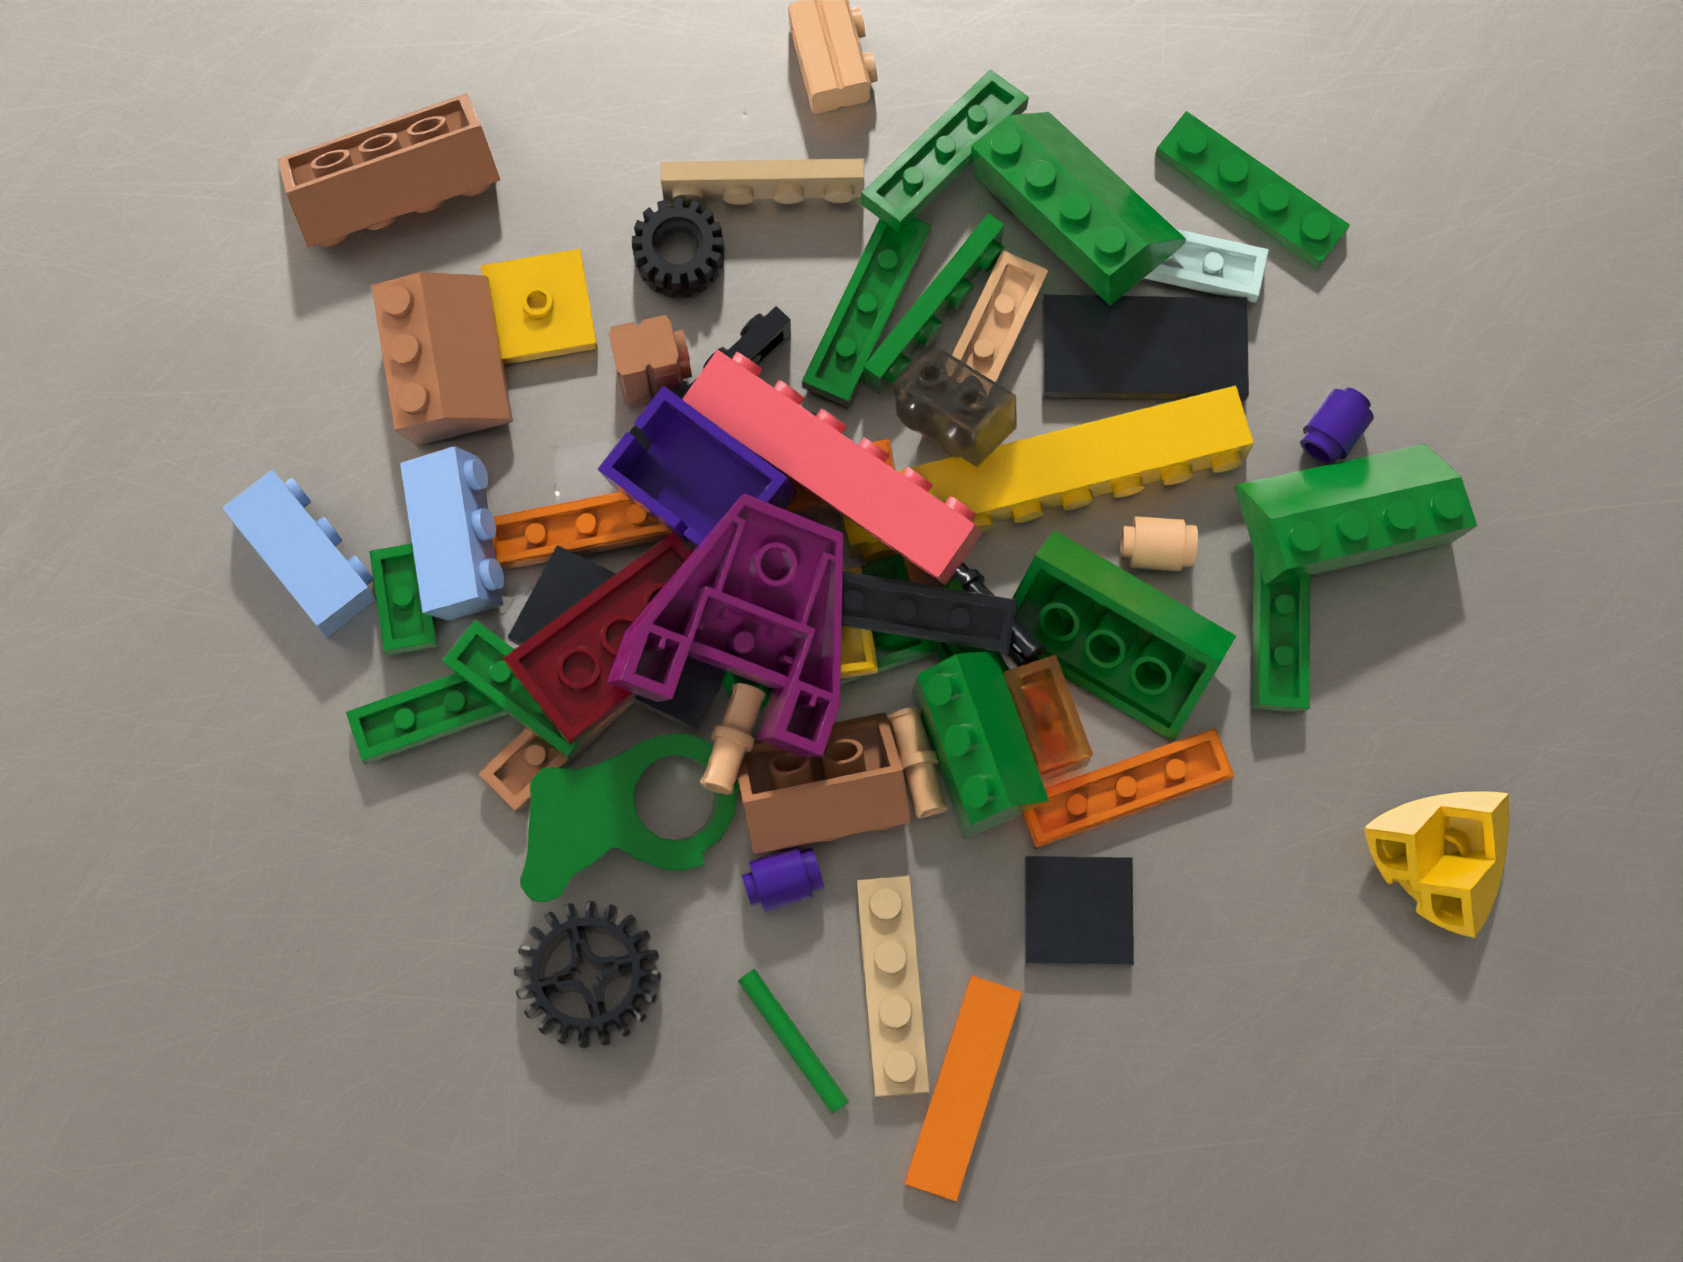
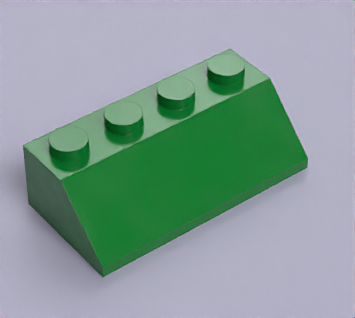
[971,112,1186,306]
[1234,444,1477,586]
[1012,530,1236,741]

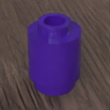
[1300,387,1374,465]
[742,846,824,913]

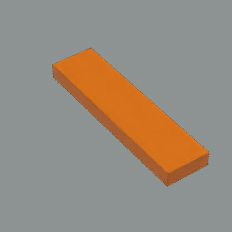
[1022,727,1235,850]
[904,975,1023,1202]

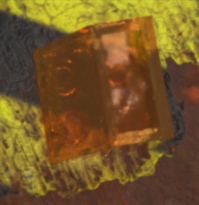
[1003,655,1093,781]

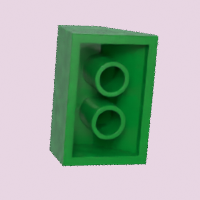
[912,651,1049,839]

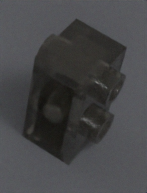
[894,345,1017,467]

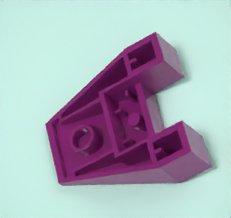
[607,494,843,757]

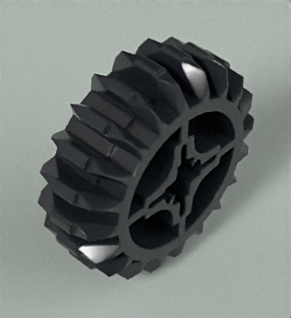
[514,901,662,1049]

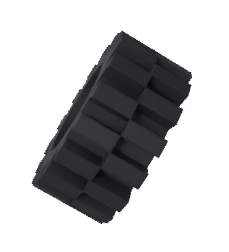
[632,198,725,298]

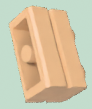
[788,0,878,114]

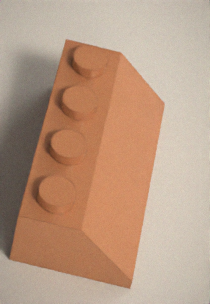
[278,93,500,248]

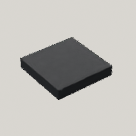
[1024,856,1134,967]

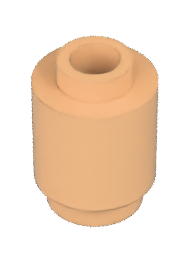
[1120,516,1198,572]

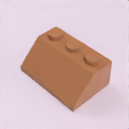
[371,272,513,446]
[737,712,911,855]

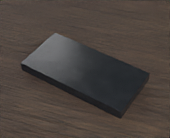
[1042,294,1249,401]
[508,545,729,733]

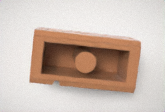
[608,315,692,409]

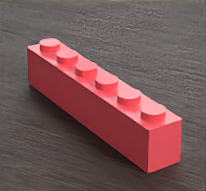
[682,350,982,586]

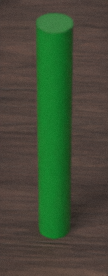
[738,969,850,1114]

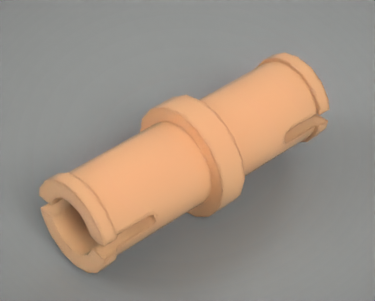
[700,683,766,795]
[887,707,948,818]

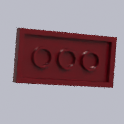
[503,531,692,746]

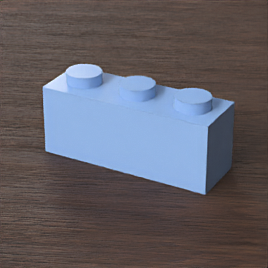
[400,446,504,621]
[222,469,376,638]

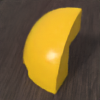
[1365,792,1509,938]

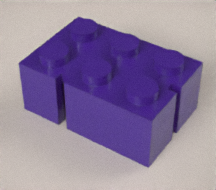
[597,386,797,549]

